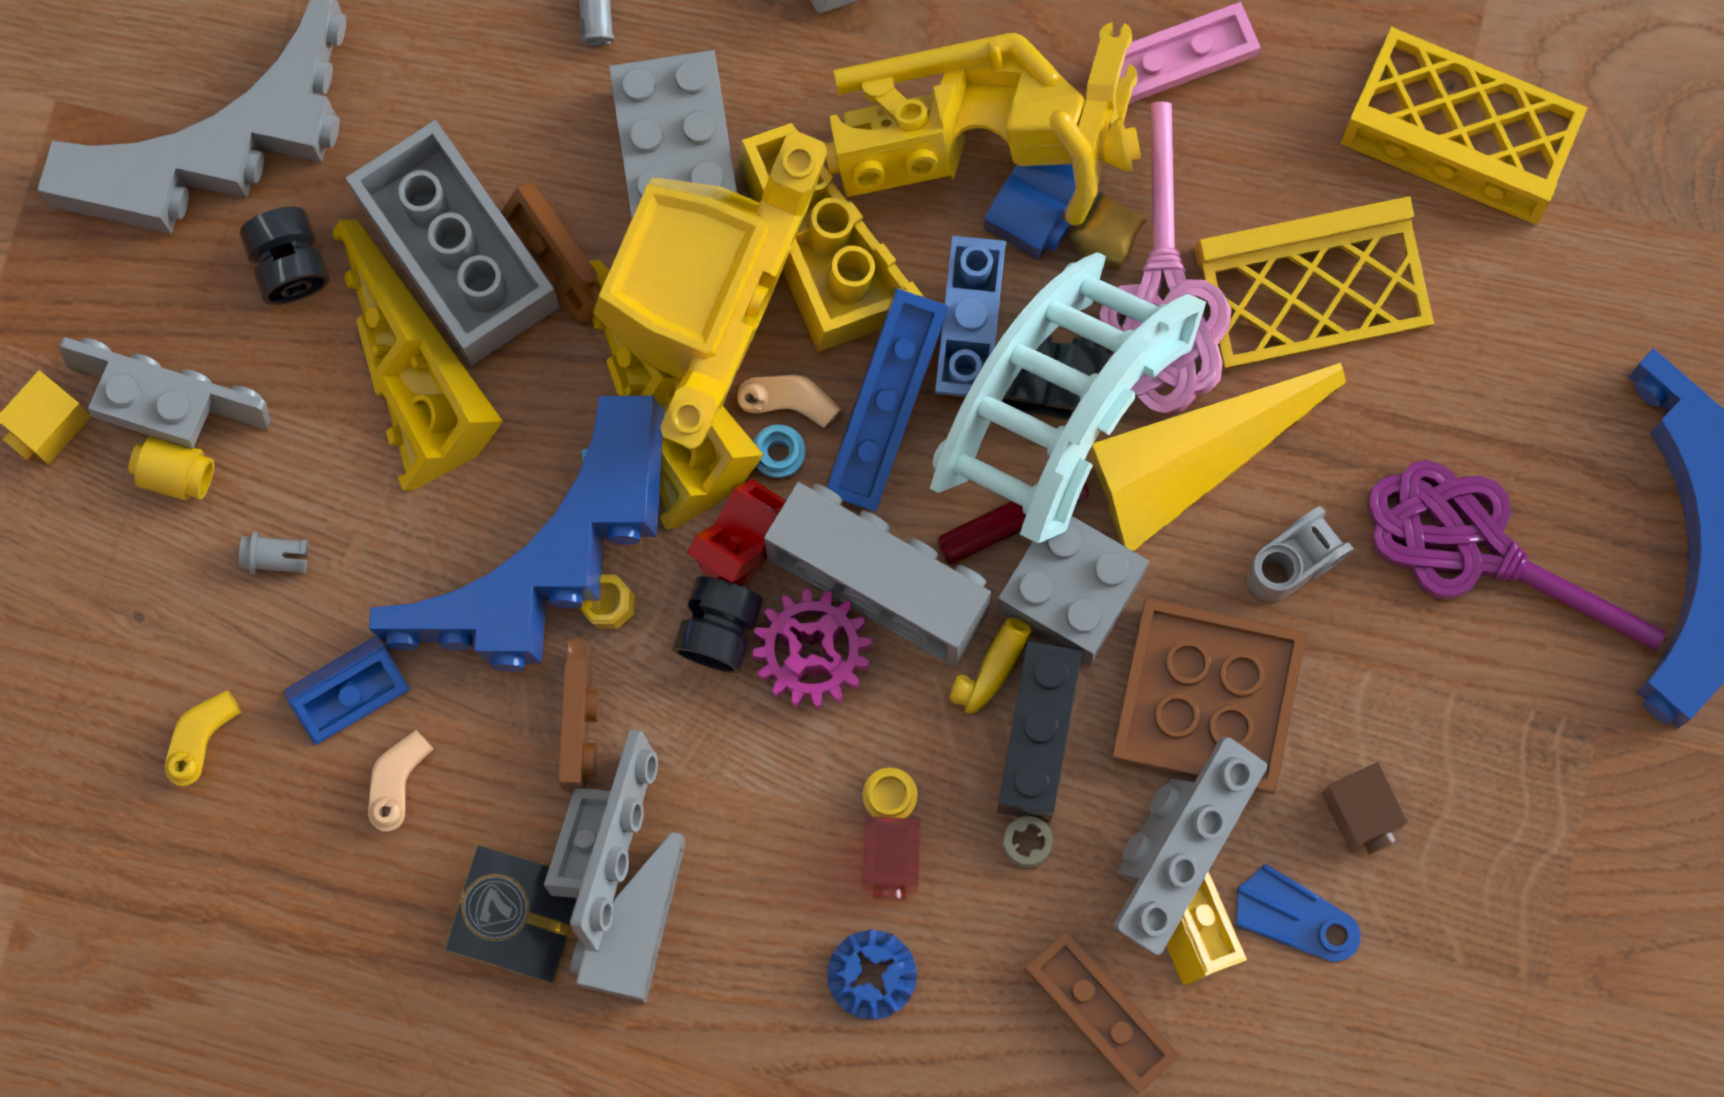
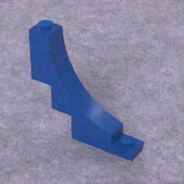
[1628,348,1724,729]

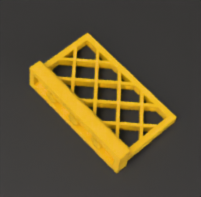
[1340,27,1588,226]
[1194,196,1434,369]

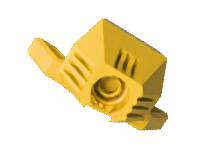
[593,131,827,449]

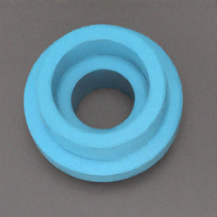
[753,425,806,479]

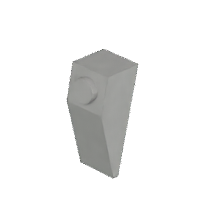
[571,832,686,1004]

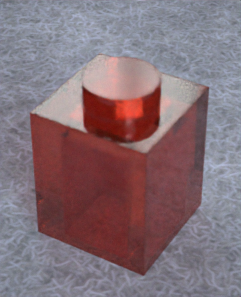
[862,816,921,901]

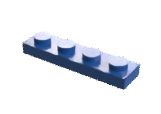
[825,287,949,512]

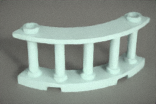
[930,252,1206,543]

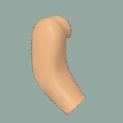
[737,374,842,430]
[368,729,434,832]

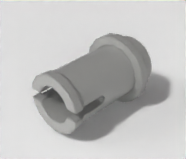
[578,0,614,46]
[239,531,309,575]

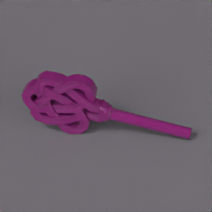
[1367,459,1666,651]

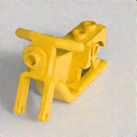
[825,22,1141,226]

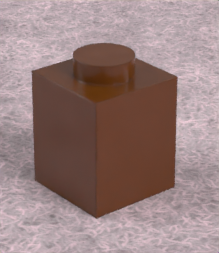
[1321,762,1408,855]

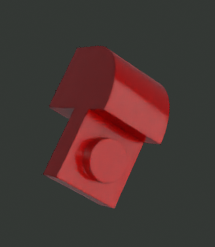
[686,479,786,587]

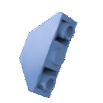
[935,235,1006,397]

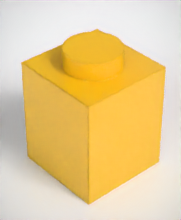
[0,370,91,465]

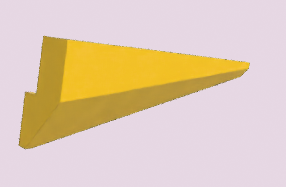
[332,219,503,491]
[589,260,764,530]
[1089,363,1346,552]

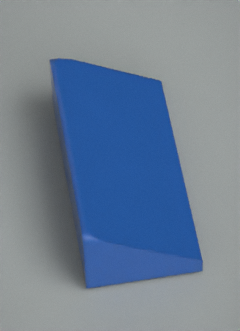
[284,636,410,745]

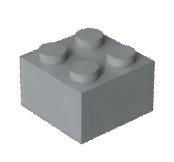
[996,516,1149,666]

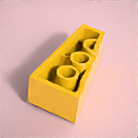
[737,123,924,353]

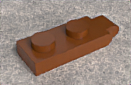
[501,181,601,322]
[558,637,600,790]

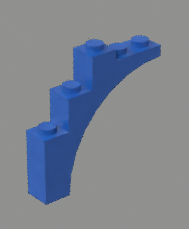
[369,396,664,672]

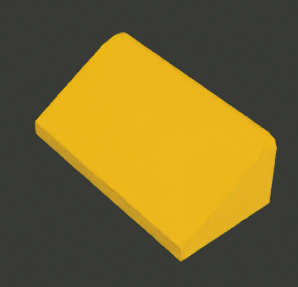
[1166,871,1247,985]

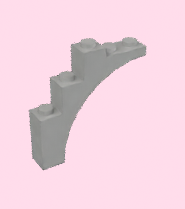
[37,0,346,234]

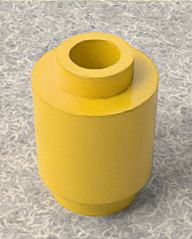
[128,436,215,501]

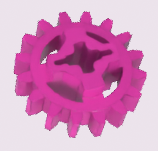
[752,589,872,710]

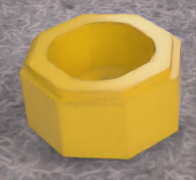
[579,575,635,629]

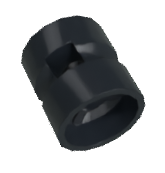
[240,206,330,305]
[672,576,764,673]

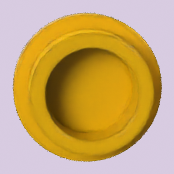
[862,767,918,823]

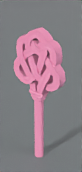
[1100,102,1231,417]

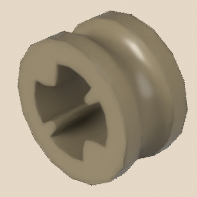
[1003,815,1053,869]

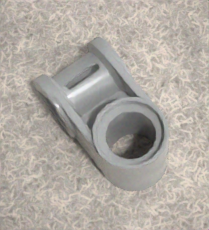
[1247,506,1354,603]

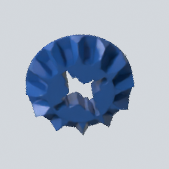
[827,929,917,1020]

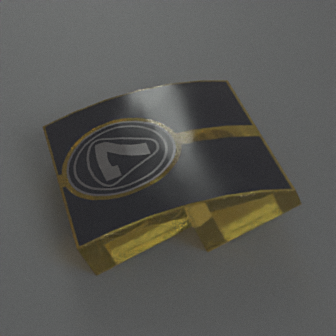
[443,844,578,986]

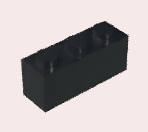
[996,641,1082,823]

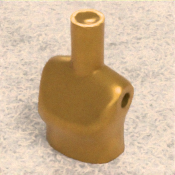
[1069,192,1147,270]

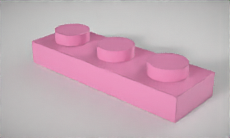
[1093,2,1261,104]

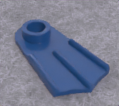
[1235,864,1361,962]

